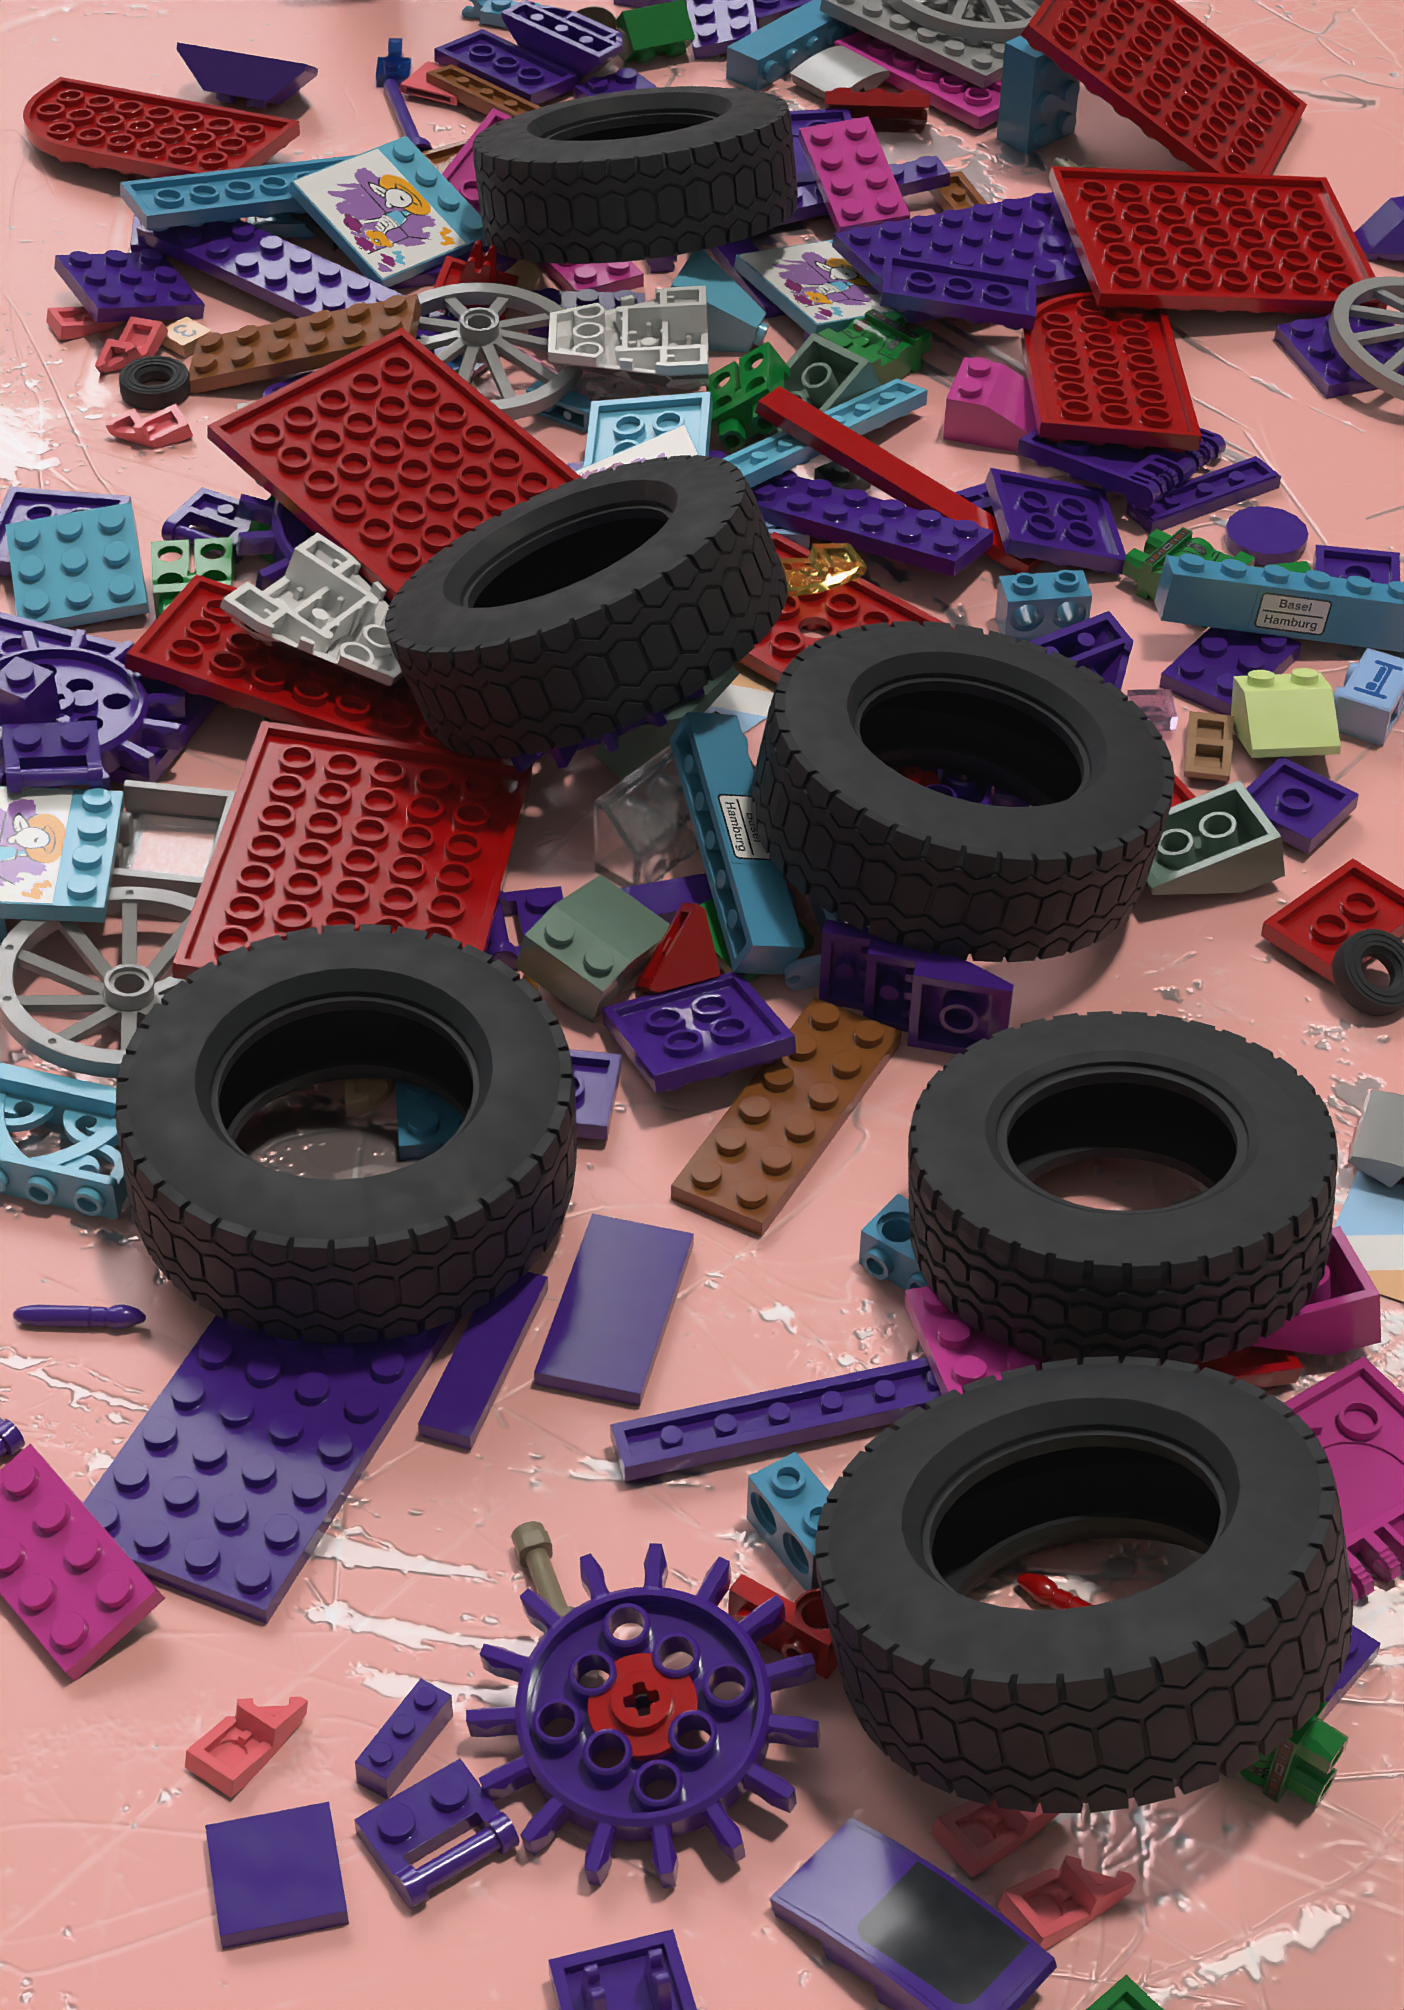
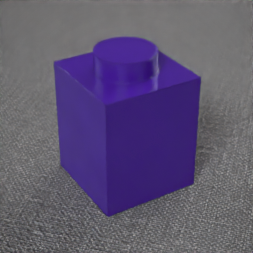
[0,656,61,726]

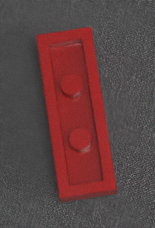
[824,87,930,120]

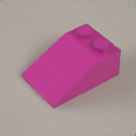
[943,357,1037,452]
[1251,1226,1381,1356]

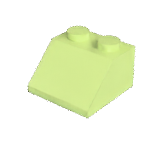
[1231,668,1341,758]

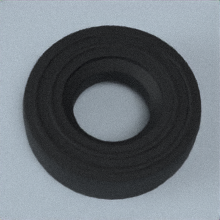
[119,356,190,411]
[1332,929,1404,1016]

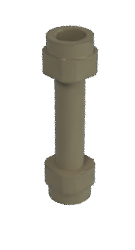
[511,1521,575,1617]

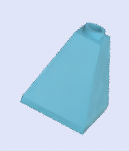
[671,250,769,353]

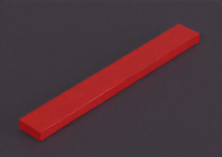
[755,386,1044,574]

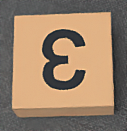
[161,317,212,357]

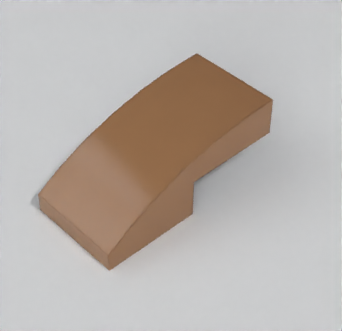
[1184,711,1234,782]

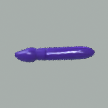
[12,1304,146,1329]

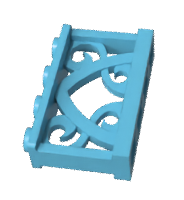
[0,1062,128,1219]

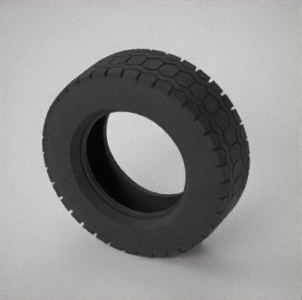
[473,86,798,264]
[384,455,788,758]
[751,621,1175,963]
[115,924,577,1344]
[815,1356,1353,1813]

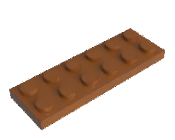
[189,294,422,394]
[671,997,902,1237]

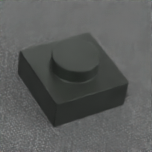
[814,461,871,491]

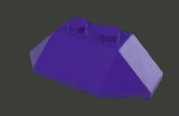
[501,0,623,82]
[176,42,318,110]
[1354,196,1404,261]
[1029,611,1134,691]

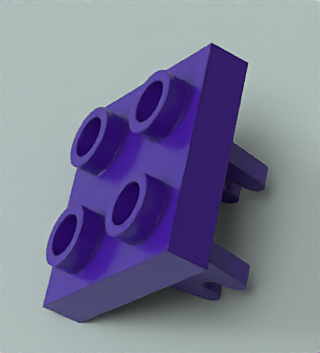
[548,1929,697,2010]

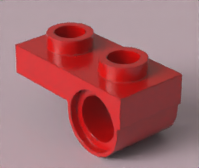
[728,1574,838,1680]

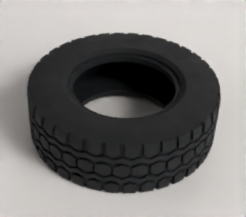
[908,1011,1338,1366]

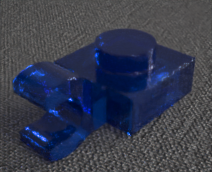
[376,38,413,88]

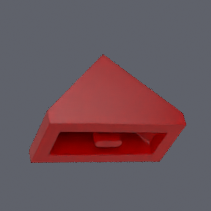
[635,903,721,993]

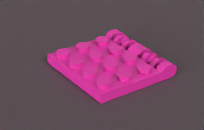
[1284,1356,1404,1606]

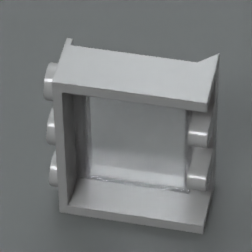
[111,780,236,898]

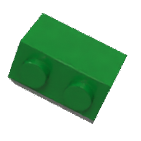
[616,0,695,64]

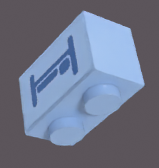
[1333,648,1404,746]

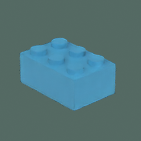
[997,36,1080,155]

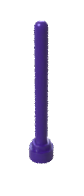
[384,79,433,152]

